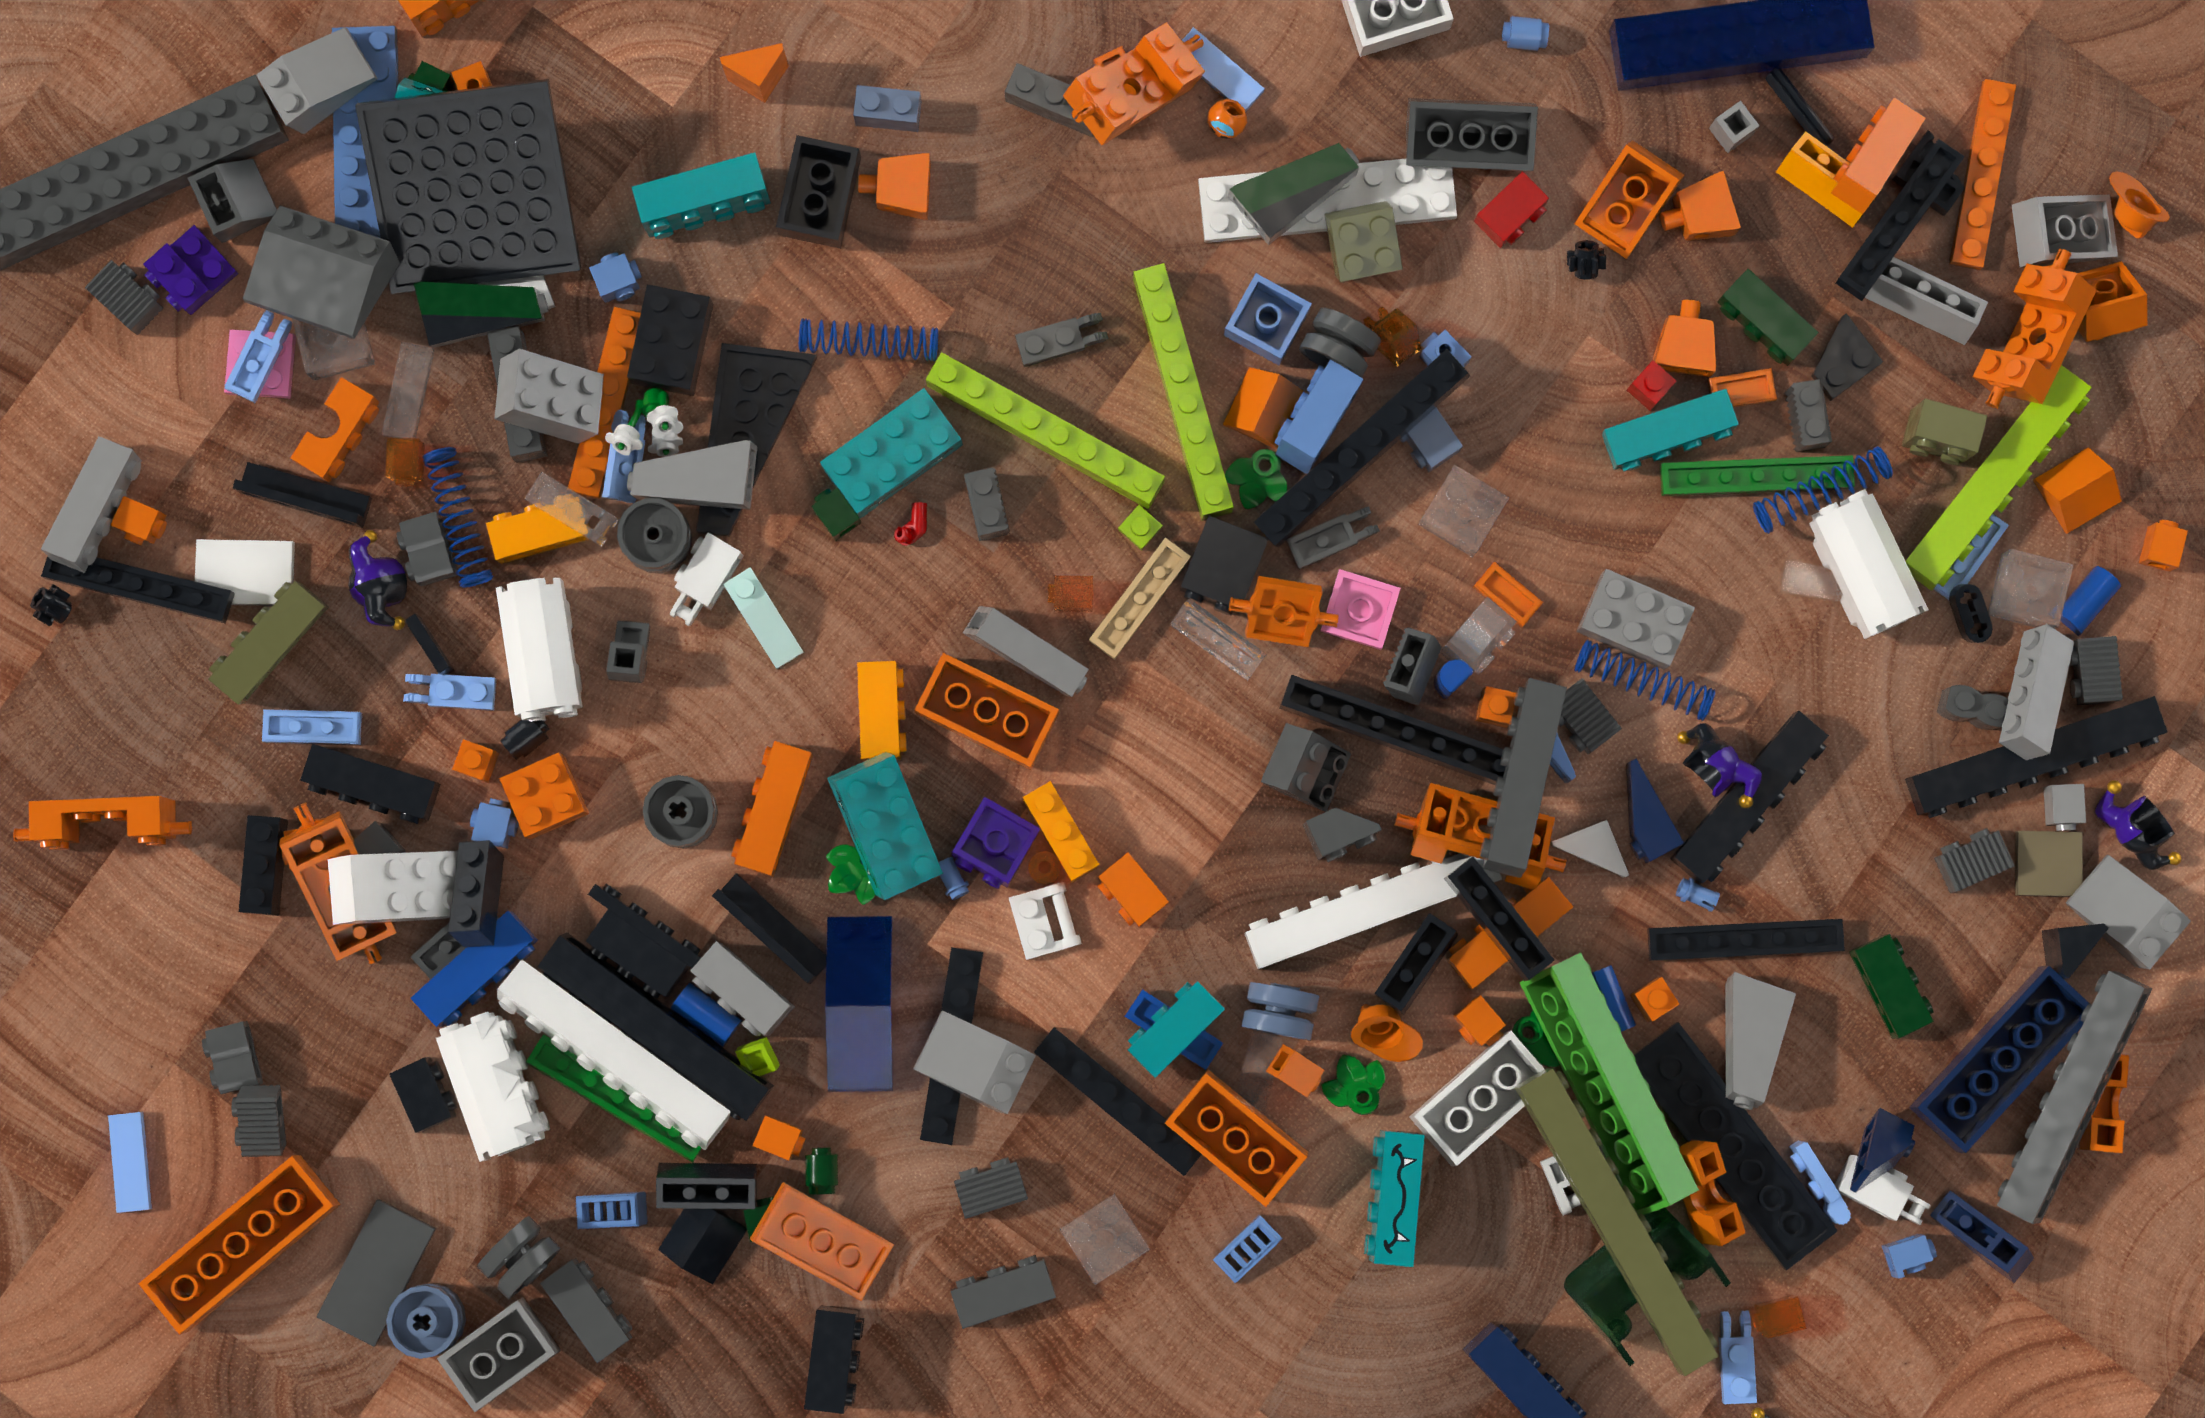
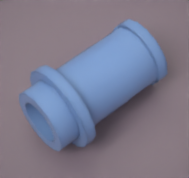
[939,857,969,900]
[1676,878,1720,912]

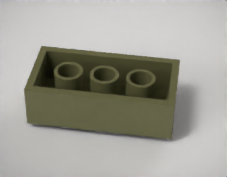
[208,581,329,705]

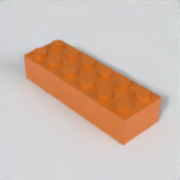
[138,1155,341,1335]

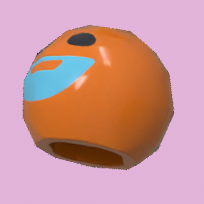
[1207,99,1247,139]

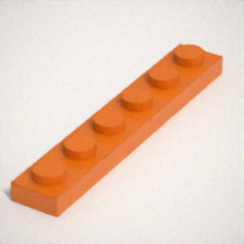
[1949,79,2016,270]
[567,307,641,499]

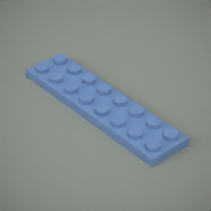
[332,26,398,238]

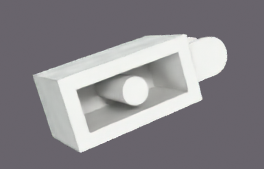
[670,532,744,626]
[1834,1155,1930,1225]

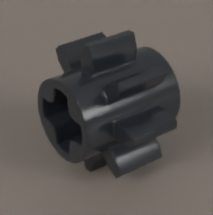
[1567,240,1606,280]
[30,584,72,626]

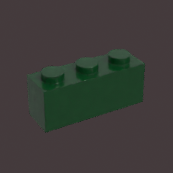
[1717,269,1819,366]
[1849,934,1934,1039]

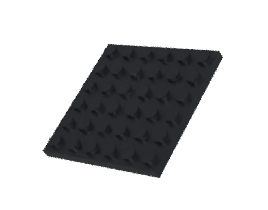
[355,79,582,294]

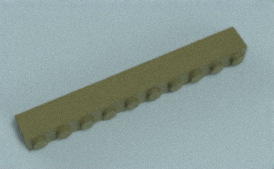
[1514,1068,1719,1376]

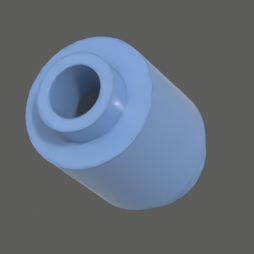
[1502,16,1549,51]

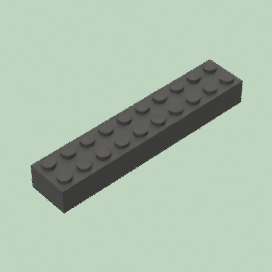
[0,75,289,271]

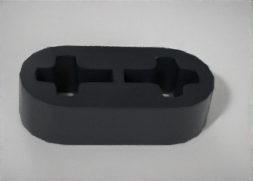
[1949,584,1993,643]

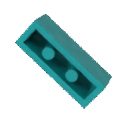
[1128,981,1225,1078]

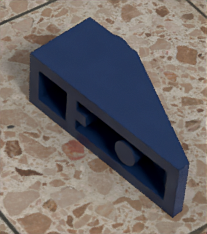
[1626,759,1684,863]
[1850,1108,1915,1193]
[1930,1191,2034,1283]

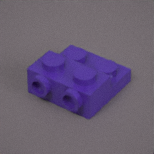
[143,225,239,315]
[951,797,1040,889]

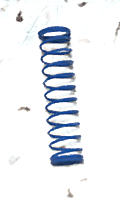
[799,318,938,362]
[1753,446,1893,534]
[422,447,493,588]
[1574,639,1716,721]

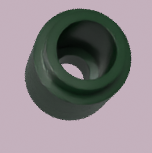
[805,1147,838,1195]

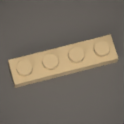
[1089,537,1191,660]

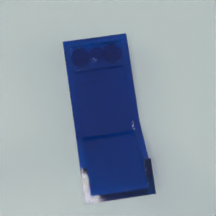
[825,916,894,1092]

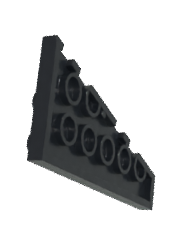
[696,343,817,537]

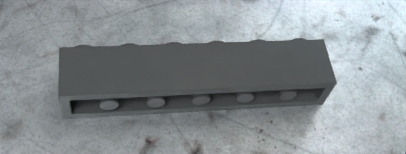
[1480,678,1567,878]

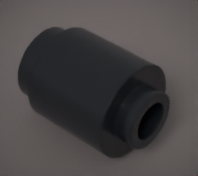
[500,719,550,760]

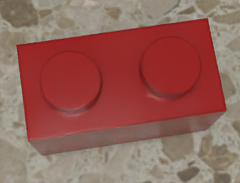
[1474,171,1549,248]

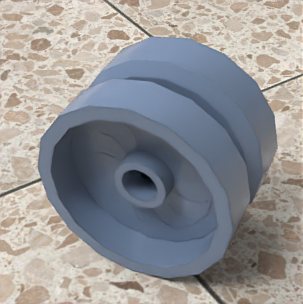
[1241,982,1319,1041]
[386,1283,466,1359]

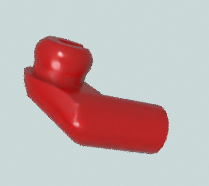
[894,502,927,546]

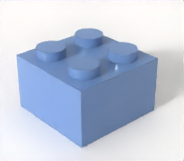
[1224,273,1312,366]

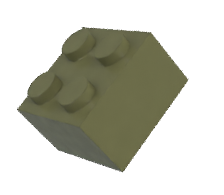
[1324,201,1403,282]
[1902,399,1988,465]

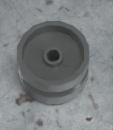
[1299,308,1381,378]
[617,498,692,573]
[643,775,718,849]
[477,1216,561,1300]

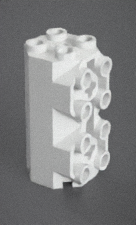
[1809,489,1929,639]
[496,578,583,722]
[436,1012,550,1162]

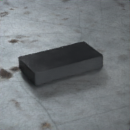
[405,614,455,675]

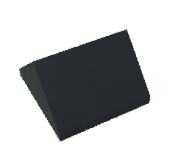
[2042,923,2109,979]
[658,1209,747,1284]

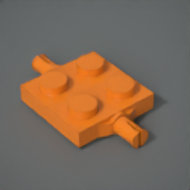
[1229,576,1339,647]

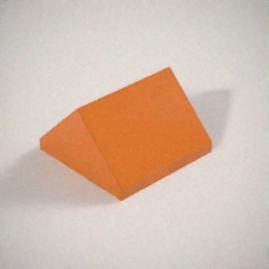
[720,43,789,103]
[1223,367,1306,450]
[2033,447,2122,534]

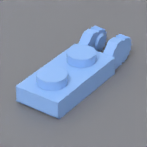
[224,310,292,403]
[602,410,646,503]
[403,673,497,711]
[1789,1140,1851,1225]
[1718,1310,1757,1404]

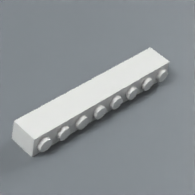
[1244,851,1502,969]
[497,960,731,1150]

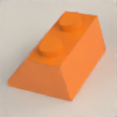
[2078,261,2148,342]

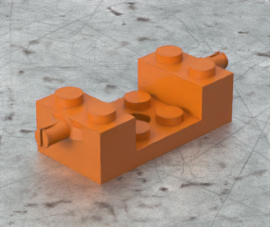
[1063,22,1205,145]
[1973,248,2097,409]
[1394,783,1567,890]
[13,796,192,850]
[280,803,397,964]

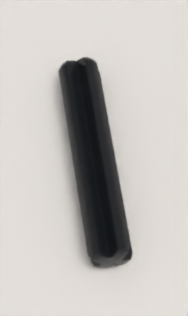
[1766,67,1834,146]

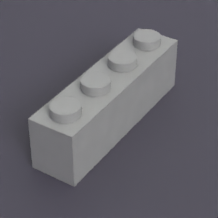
[1865,257,1988,345]
[41,437,142,573]
[1999,624,2074,760]

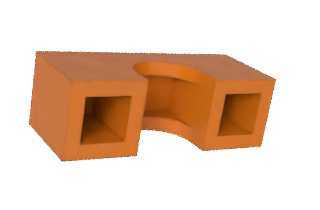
[290,377,380,482]
[2079,1054,2129,1153]
[1679,1140,1746,1246]

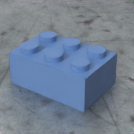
[1274,359,1363,474]

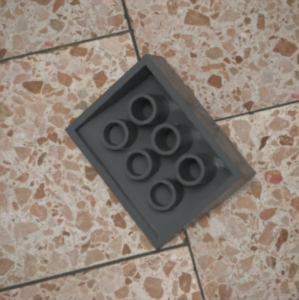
[243,206,400,339]

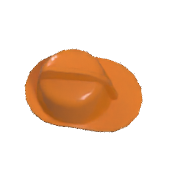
[2109,171,2170,239]
[1351,1004,1423,1062]

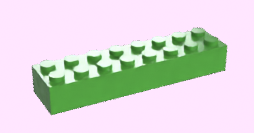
[1519,953,1699,1215]

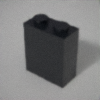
[1180,516,1268,616]

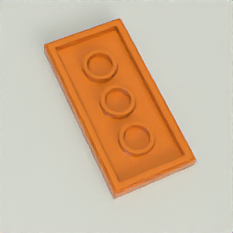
[750,1182,895,1301]

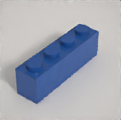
[411,911,538,1027]

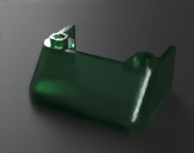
[1564,1208,1731,1367]

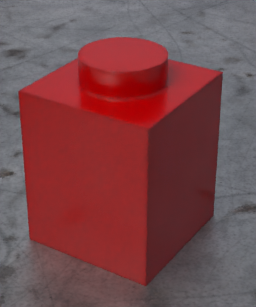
[1626,360,1676,411]

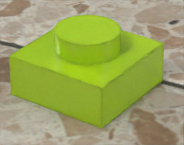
[1118,505,1163,551]
[735,1037,780,1076]

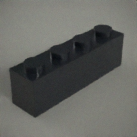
[300,744,441,824]
[1444,857,1554,981]

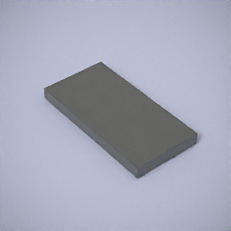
[316,1199,437,1347]

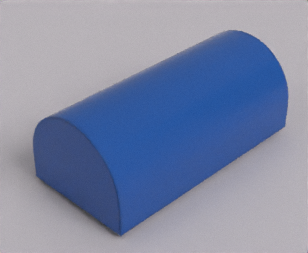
[2053,566,2121,636]
[1434,660,1473,699]
[1592,965,1636,1032]
[671,983,743,1047]

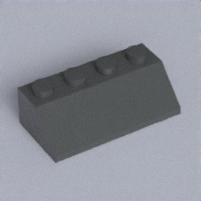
[1406,98,1538,171]

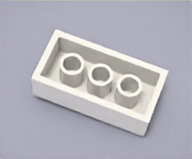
[328,851,458,925]
[1409,1031,1544,1166]

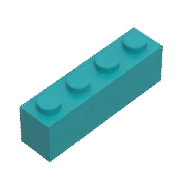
[1602,389,1739,472]

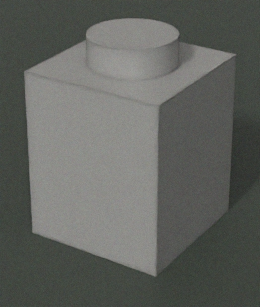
[1709,101,1760,153]
[2044,784,2086,831]

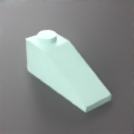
[723,567,804,669]

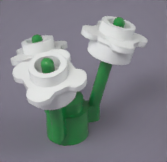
[605,388,683,457]

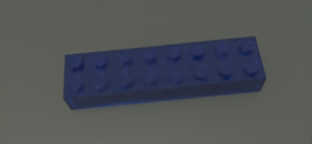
[1609,0,1875,91]

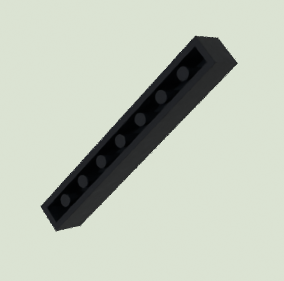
[1254,349,1470,548]
[1279,675,1505,785]
[1905,696,2168,818]
[538,933,774,1121]

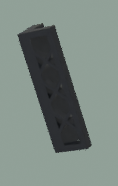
[233,462,372,528]
[712,873,832,984]

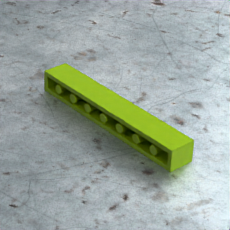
[1133,263,1234,521]
[926,352,1165,510]
[1906,365,2092,591]

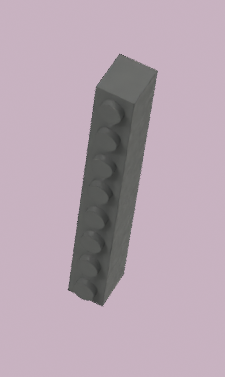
[1997,970,2153,1224]

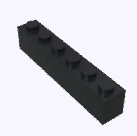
[1670,711,1829,884]

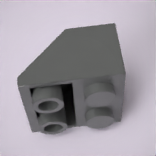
[188,159,277,243]
[1261,723,1351,812]
[1303,808,1382,862]

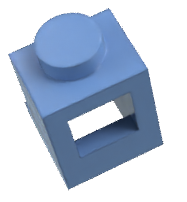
[1881,1234,1937,1279]

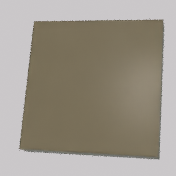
[2015,831,2083,897]

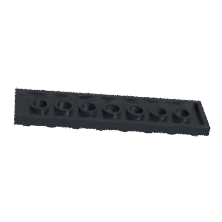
[1634,1022,1838,1271]

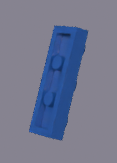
[1124,989,1223,1070]

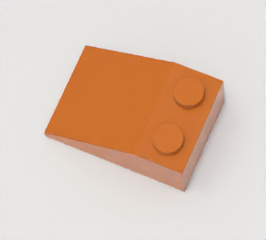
[1574,140,1685,259]

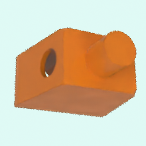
[858,153,931,220]
[1660,171,1741,241]
[1653,300,1716,377]

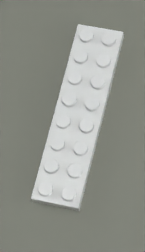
[1198,159,1457,243]

